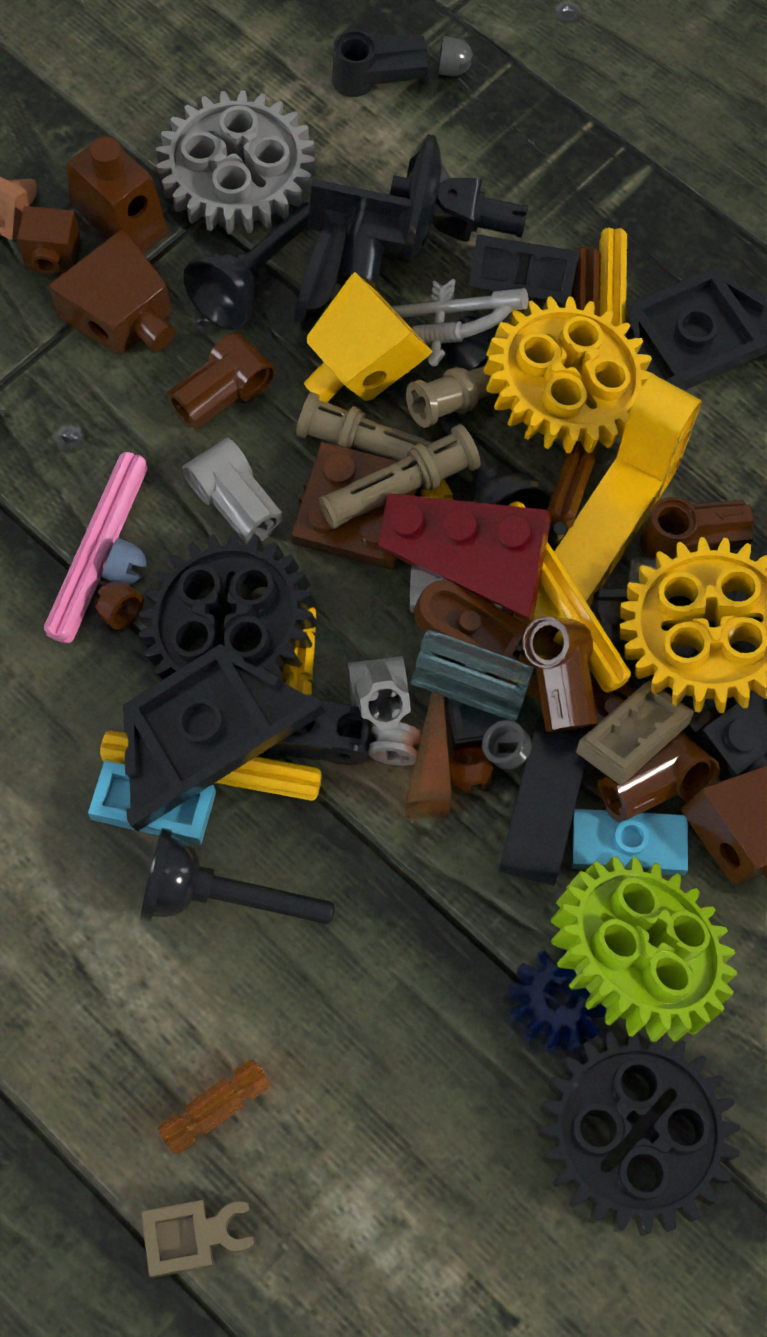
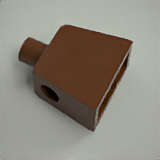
[67,136,168,253]
[49,229,175,354]
[681,766,767,885]

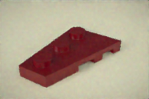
[378,493,551,622]

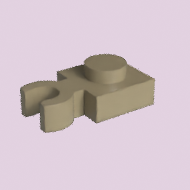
[141,1200,256,1278]

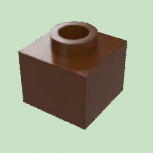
[17,206,82,274]

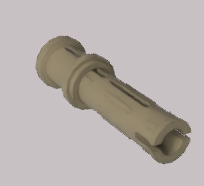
[406,362,536,428]
[296,392,448,481]
[318,424,481,529]

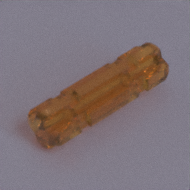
[158,1059,270,1154]

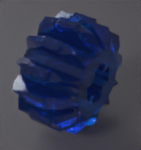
[507,949,607,1053]

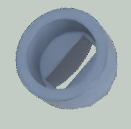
[102,538,147,585]

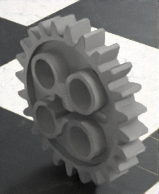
[156,90,316,234]

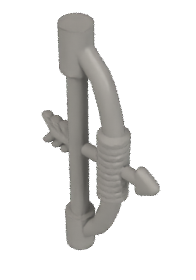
[391,278,529,366]

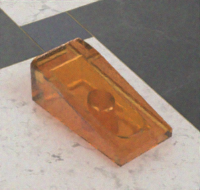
[405,692,452,819]

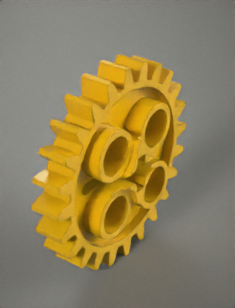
[484,296,655,453]
[620,537,767,713]

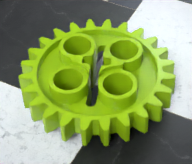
[551,856,737,1042]

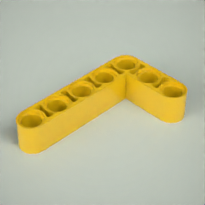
[513,374,702,646]

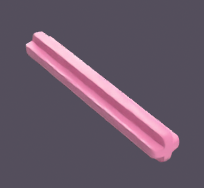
[44,452,148,644]

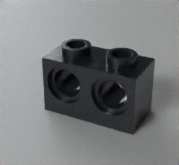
[468,234,579,303]

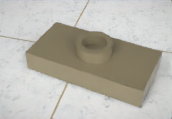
[576,680,694,786]

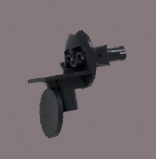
[294,134,528,324]

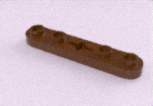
[414,581,636,731]

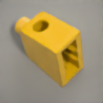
[304,272,433,403]

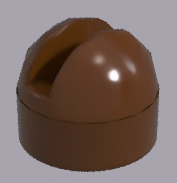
[95,581,144,630]
[447,746,494,793]

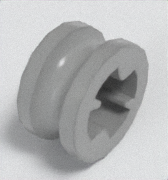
[368,722,422,766]

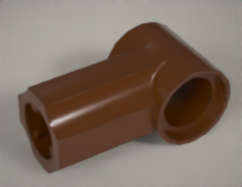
[167,332,276,430]
[640,497,754,562]
[523,617,598,732]
[597,732,720,823]

